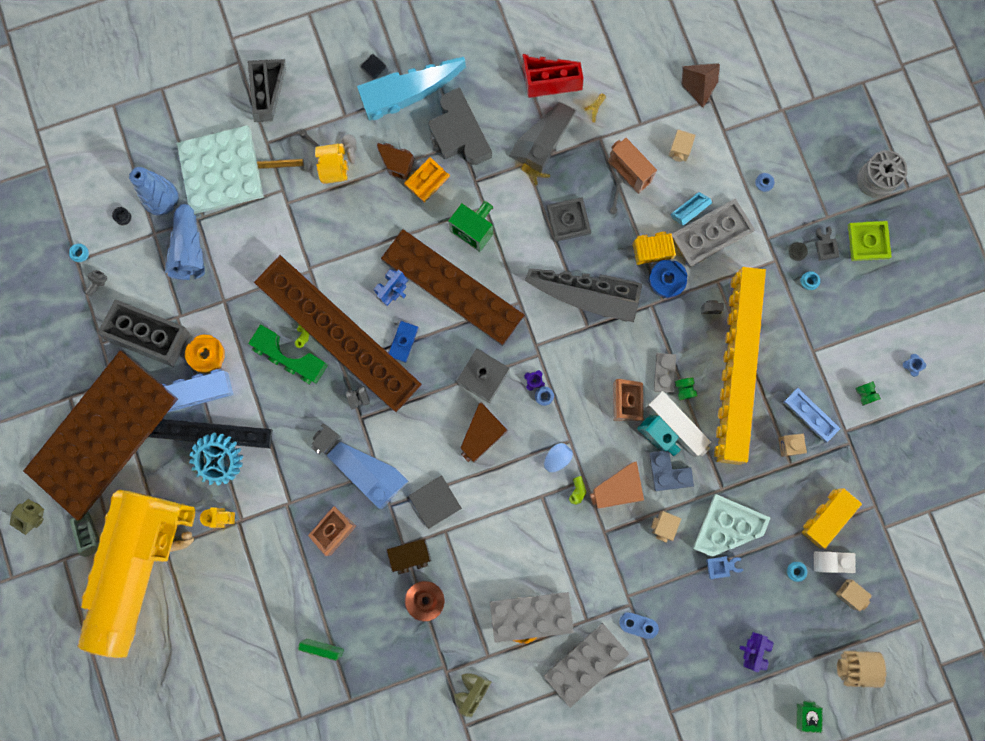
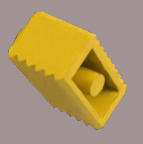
[633,231,676,265]

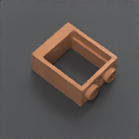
[608,138,657,194]

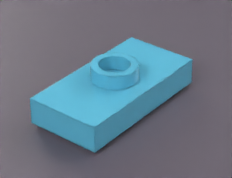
[671,192,712,225]

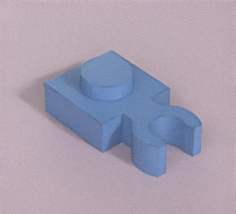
[706,556,743,579]

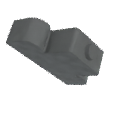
[428,87,492,165]

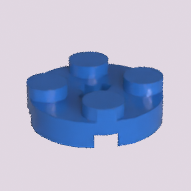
[649,260,688,299]

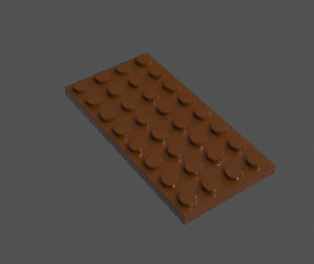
[23,350,178,520]

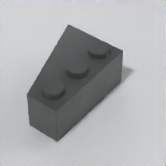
[248,59,286,122]

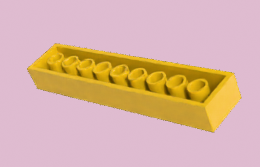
[714,267,766,465]

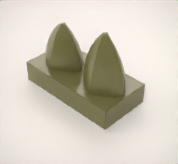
[454,673,492,717]

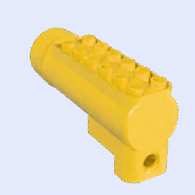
[77,489,196,658]

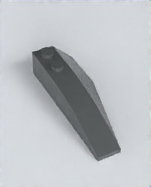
[525,268,642,322]

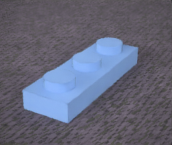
[783,388,841,443]

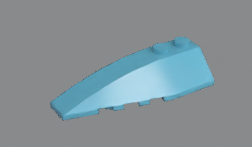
[357,57,466,120]

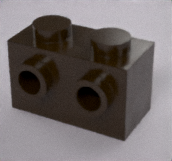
[386,538,432,575]

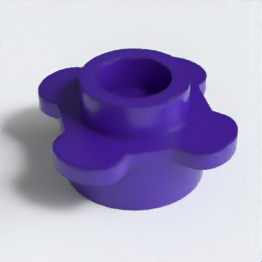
[524,370,545,391]

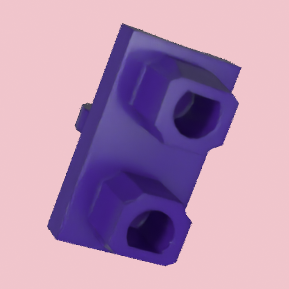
[739,632,774,672]

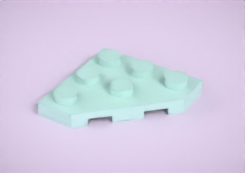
[693,494,770,557]

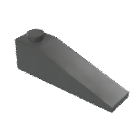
[509,102,576,174]

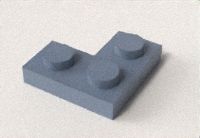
[649,451,694,491]

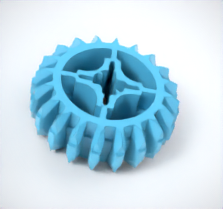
[189,433,243,486]

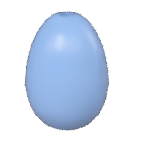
[544,443,573,473]

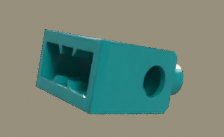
[636,415,682,456]

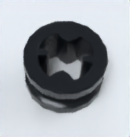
[112,207,132,226]

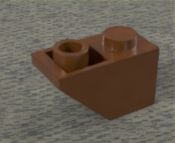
[377,143,414,181]

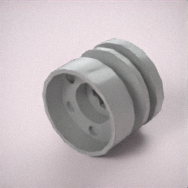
[857,150,907,198]

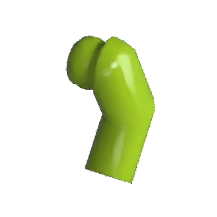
[295,324,309,348]
[569,476,587,505]

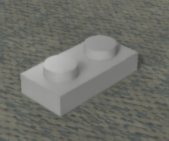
[654,353,676,393]

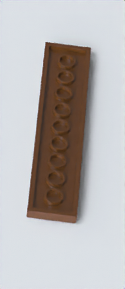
[254,255,422,412]

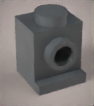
[311,423,341,455]

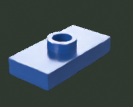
[389,321,419,363]

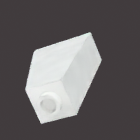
[644,391,711,457]

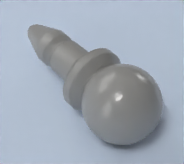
[341,134,357,164]

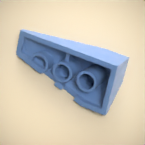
[327,442,408,509]

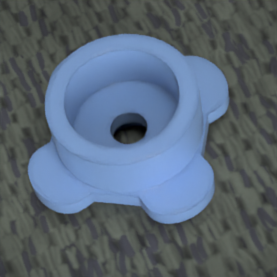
[903,354,926,377]

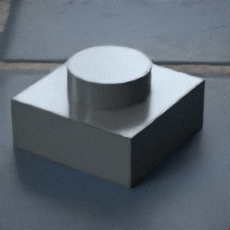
[701,300,724,314]

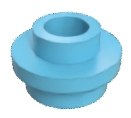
[69,244,89,262]
[801,271,820,290]
[787,562,807,582]

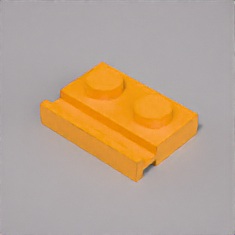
[404,157,450,203]

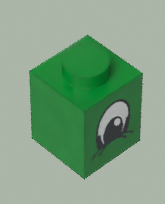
[796,701,823,733]

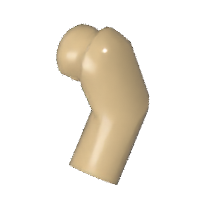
[170,531,194,552]

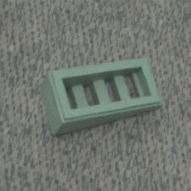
[69,512,100,557]

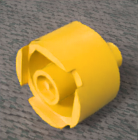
[315,143,349,184]

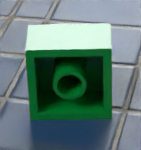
[448,200,493,252]

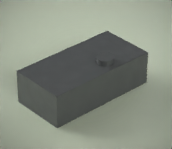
[97,299,190,367]

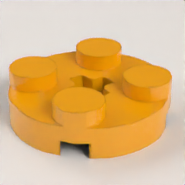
[185,335,225,373]

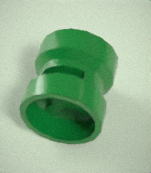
[675,377,698,401]
[855,381,881,406]

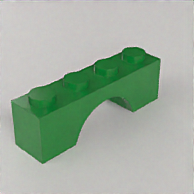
[248,324,328,385]

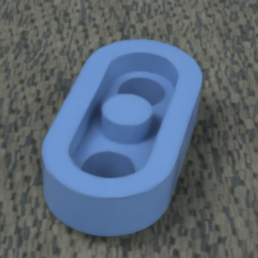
[619,612,659,639]

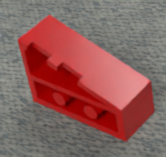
[523,54,584,98]

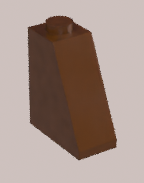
[460,402,508,463]

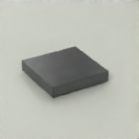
[546,197,591,242]
[409,475,462,529]

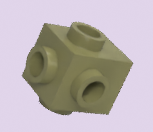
[9,499,44,535]

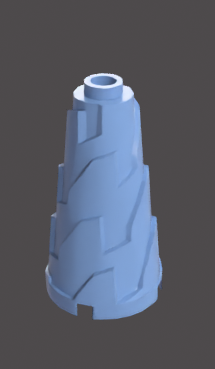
[129,167,179,216]
[165,204,205,280]

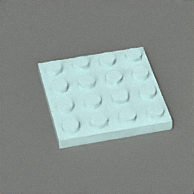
[177,125,264,214]

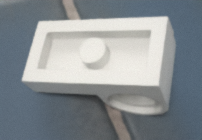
[814,551,856,573]

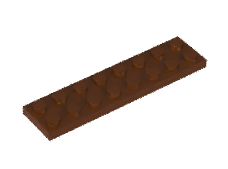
[381,229,525,346]

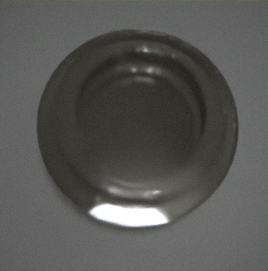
[788,242,808,261]

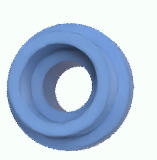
[755,173,775,192]
[535,386,554,406]

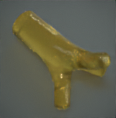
[584,93,606,123]
[521,163,551,186]

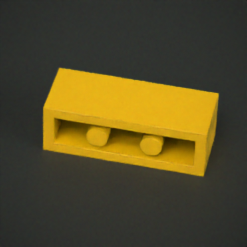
[801,488,862,549]

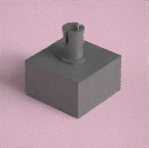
[457,348,510,403]

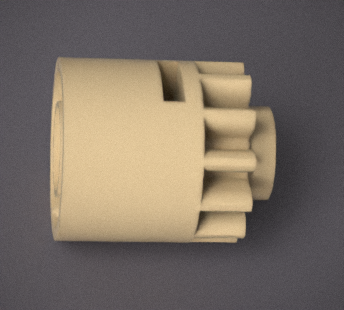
[837,651,886,688]

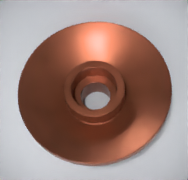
[405,581,445,621]

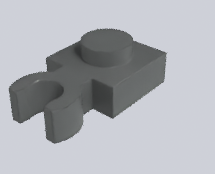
[815,226,840,261]

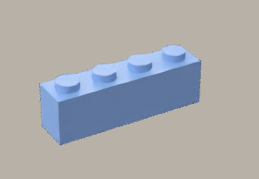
[162,369,234,412]

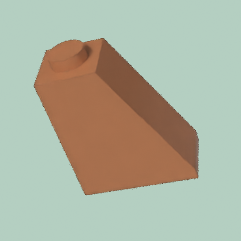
[590,462,644,509]

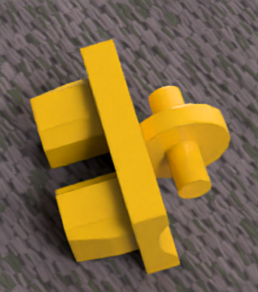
[200,508,235,528]

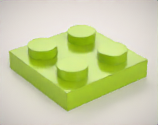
[848,221,892,261]

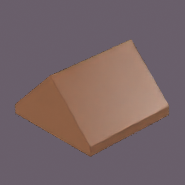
[613,379,644,421]
[308,506,356,556]

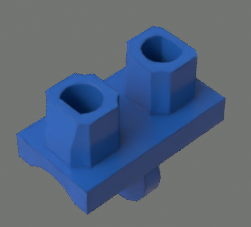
[373,269,409,306]

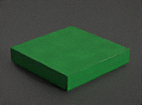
[298,638,344,661]

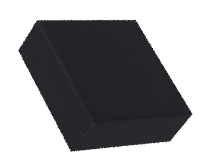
[360,53,387,80]

